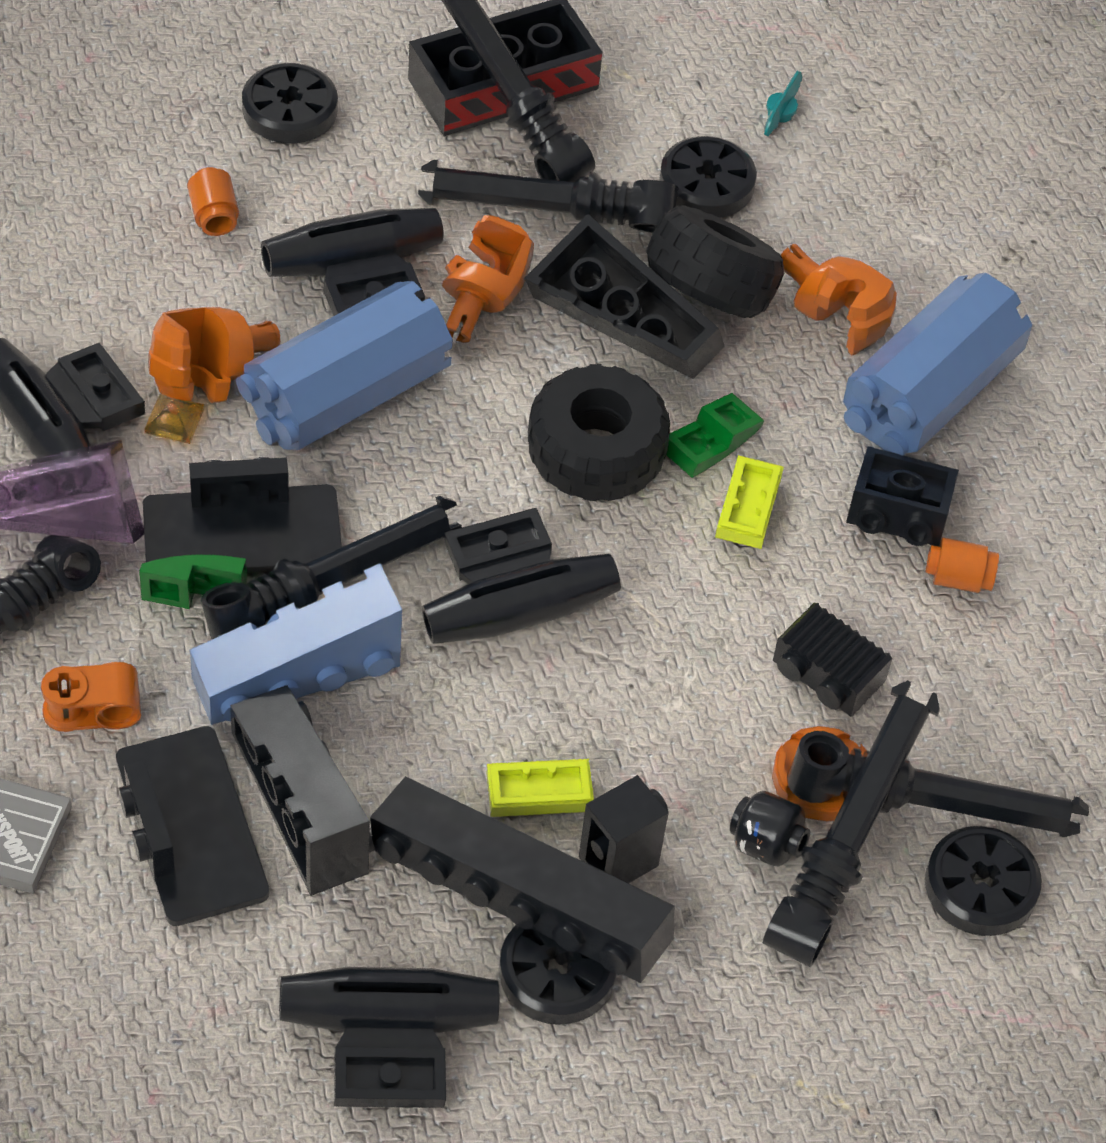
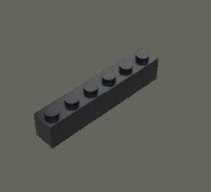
[370,776,675,983]

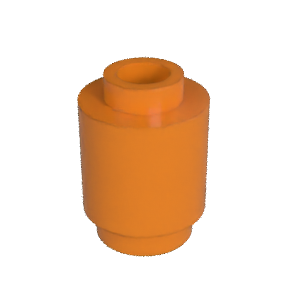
[187,167,239,236]
[925,537,999,593]

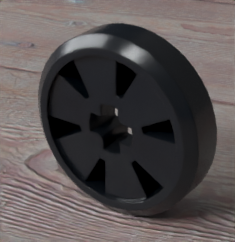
[242,63,338,143]
[659,136,757,218]
[925,826,1042,936]
[499,925,616,1025]

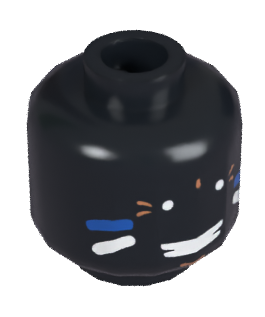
[730,791,810,867]

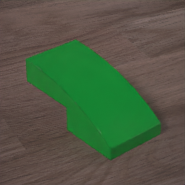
[666,393,764,478]
[139,555,247,609]

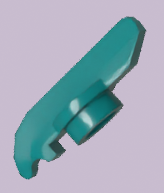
[764,70,802,136]

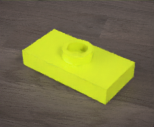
[715,455,784,549]
[486,759,594,817]

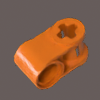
[41,662,141,732]

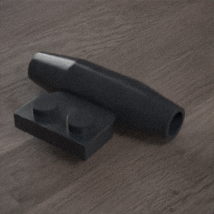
[261,208,444,316]
[0,338,145,488]
[422,508,621,644]
[279,967,500,1108]

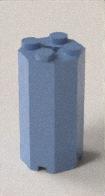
[843,273,1032,456]
[236,281,453,450]

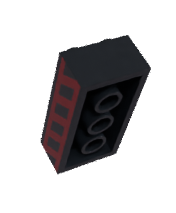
[408,0,603,136]

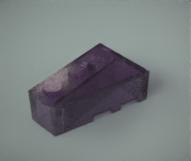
[0,440,144,544]

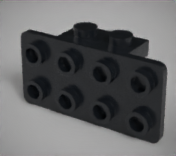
[143,457,342,573]
[116,726,269,926]

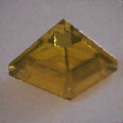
[145,393,205,444]

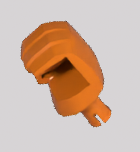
[442,215,534,343]
[781,244,897,355]
[148,307,280,403]

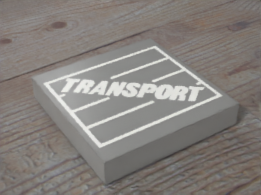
[0,778,72,894]

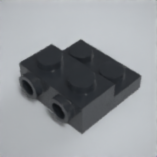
[846,446,959,546]

